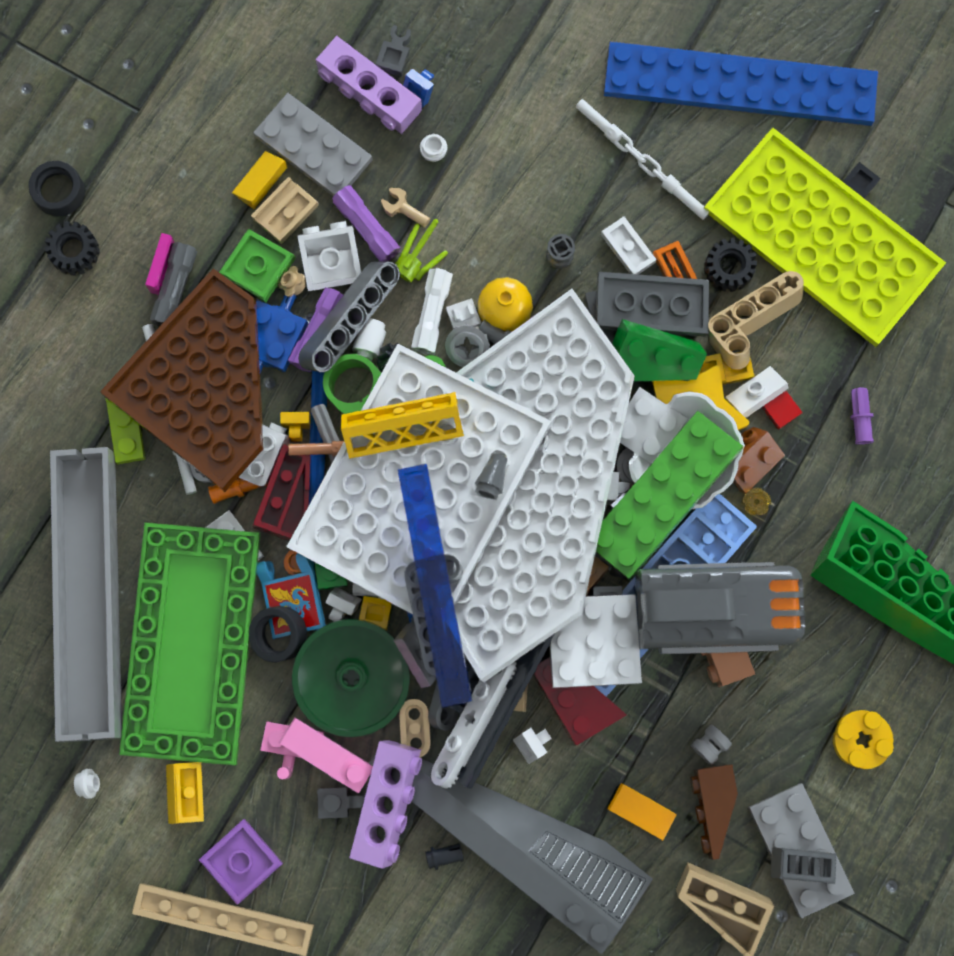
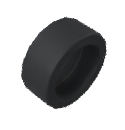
[28,160,85,217]
[249,606,307,663]

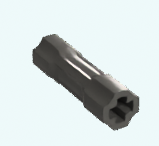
[150,242,197,327]

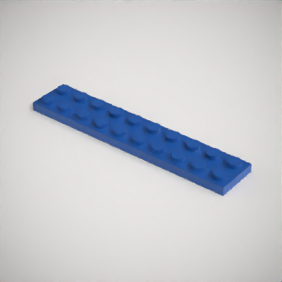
[604,42,878,126]

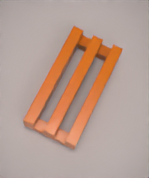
[653,241,697,279]

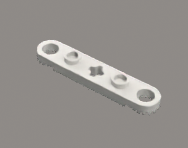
[431,661,517,789]

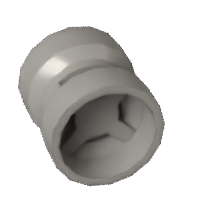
[691,724,732,766]

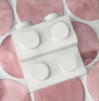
[298,221,361,291]

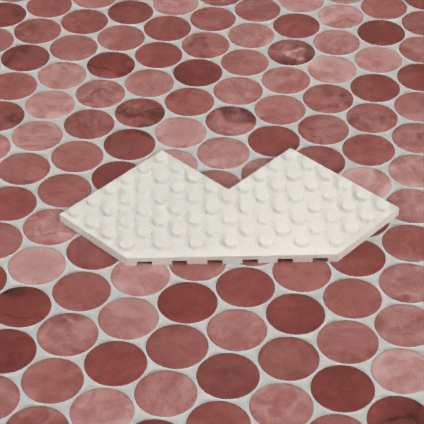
[446,289,634,682]

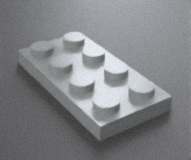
[253,93,373,196]
[748,783,855,919]

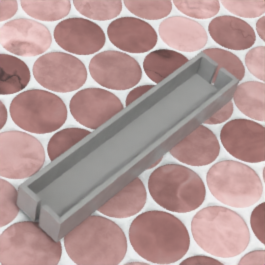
[50,447,122,742]

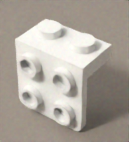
[239,423,291,486]

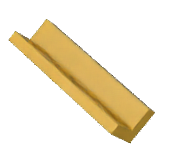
[341,392,464,459]

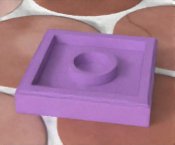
[199,819,283,905]

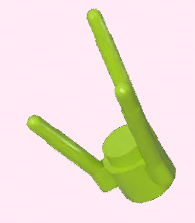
[395,219,448,283]

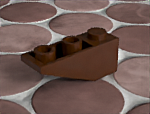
[690,764,738,860]

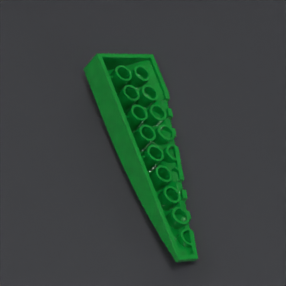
[810,501,954,664]

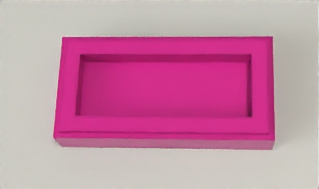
[145,233,175,295]

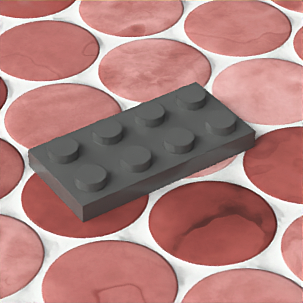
[595,272,709,337]

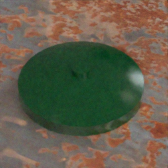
[292,619,410,737]

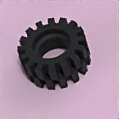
[45,221,100,276]
[704,238,757,292]

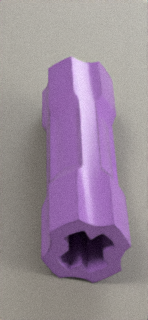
[332,185,400,262]
[288,287,343,372]

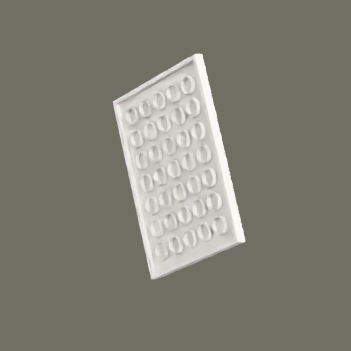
[287,344,551,628]

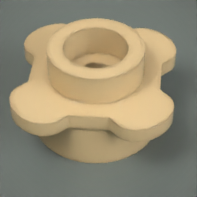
[278,266,306,297]

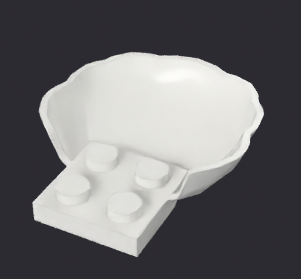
[620,387,744,509]

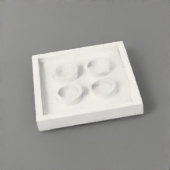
[549,594,642,688]

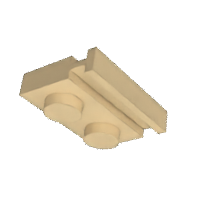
[251,177,319,244]

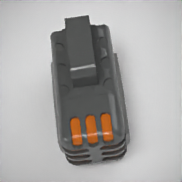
[635,562,805,654]

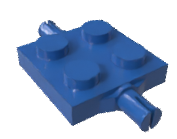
[256,295,309,372]

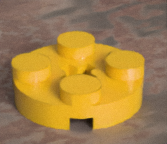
[833,710,894,769]

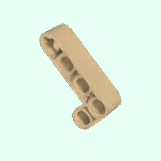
[708,271,804,369]

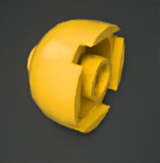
[477,277,533,332]

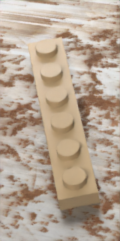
[132,883,314,956]

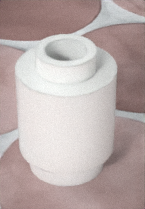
[352,318,386,362]

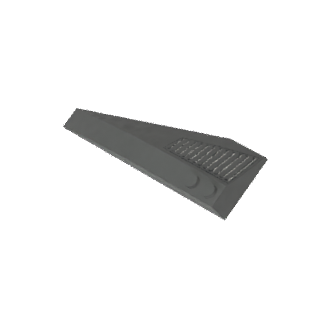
[369,754,653,954]

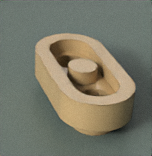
[399,699,431,758]

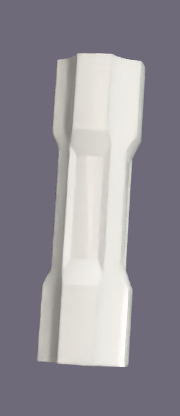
[411,268,453,355]

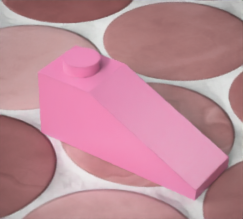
[279,718,373,793]

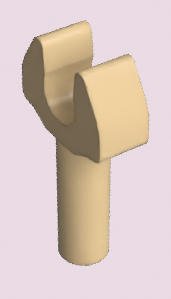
[381,188,430,228]

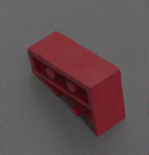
[533,657,627,746]

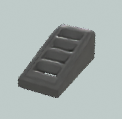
[771,848,837,884]

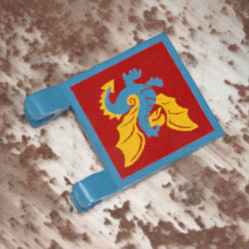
[257,553,326,639]

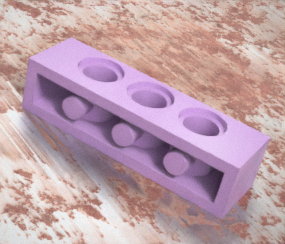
[316,36,422,134]
[350,740,422,869]

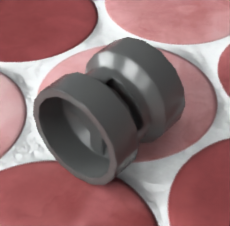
[546,234,575,269]

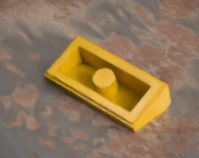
[232,151,287,209]
[166,762,204,824]

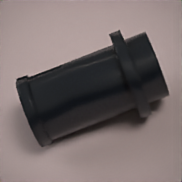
[425,843,464,871]

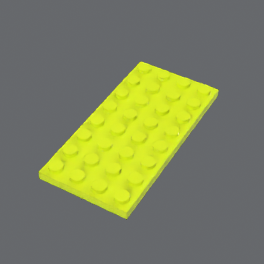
[704,128,946,347]

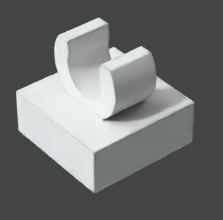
[446,298,481,329]
[606,472,631,505]
[325,588,362,621]
[513,728,552,764]

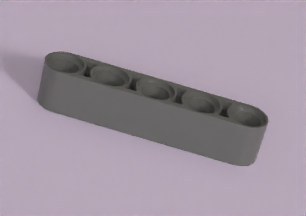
[298,261,400,372]

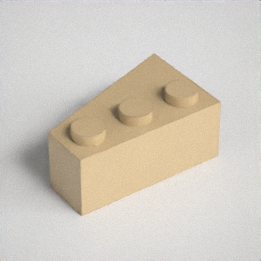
[676,862,774,956]

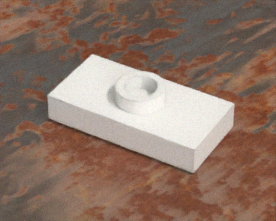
[725,366,788,418]

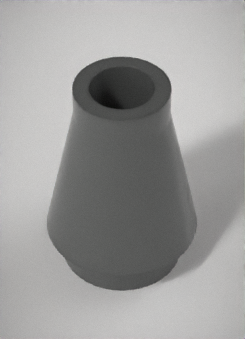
[475,453,508,500]

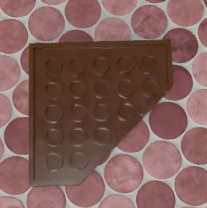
[100,268,264,492]

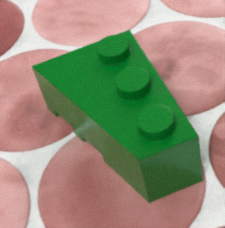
[612,319,707,381]

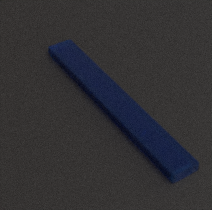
[398,464,473,707]

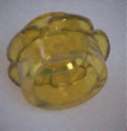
[743,488,771,516]

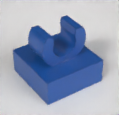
[403,69,434,108]

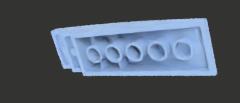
[594,494,757,696]

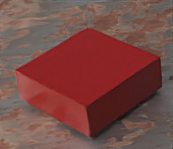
[762,391,803,430]

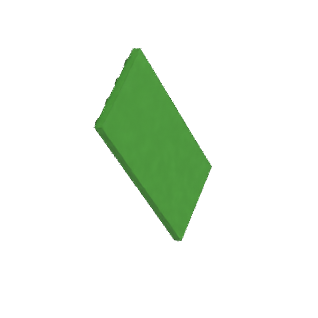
[119,523,261,765]

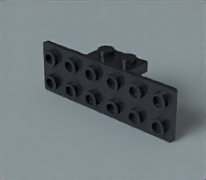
[444,633,555,789]

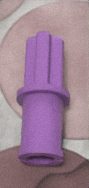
[850,387,874,445]

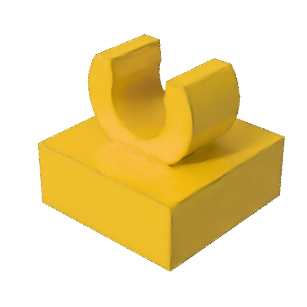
[280,412,311,442]

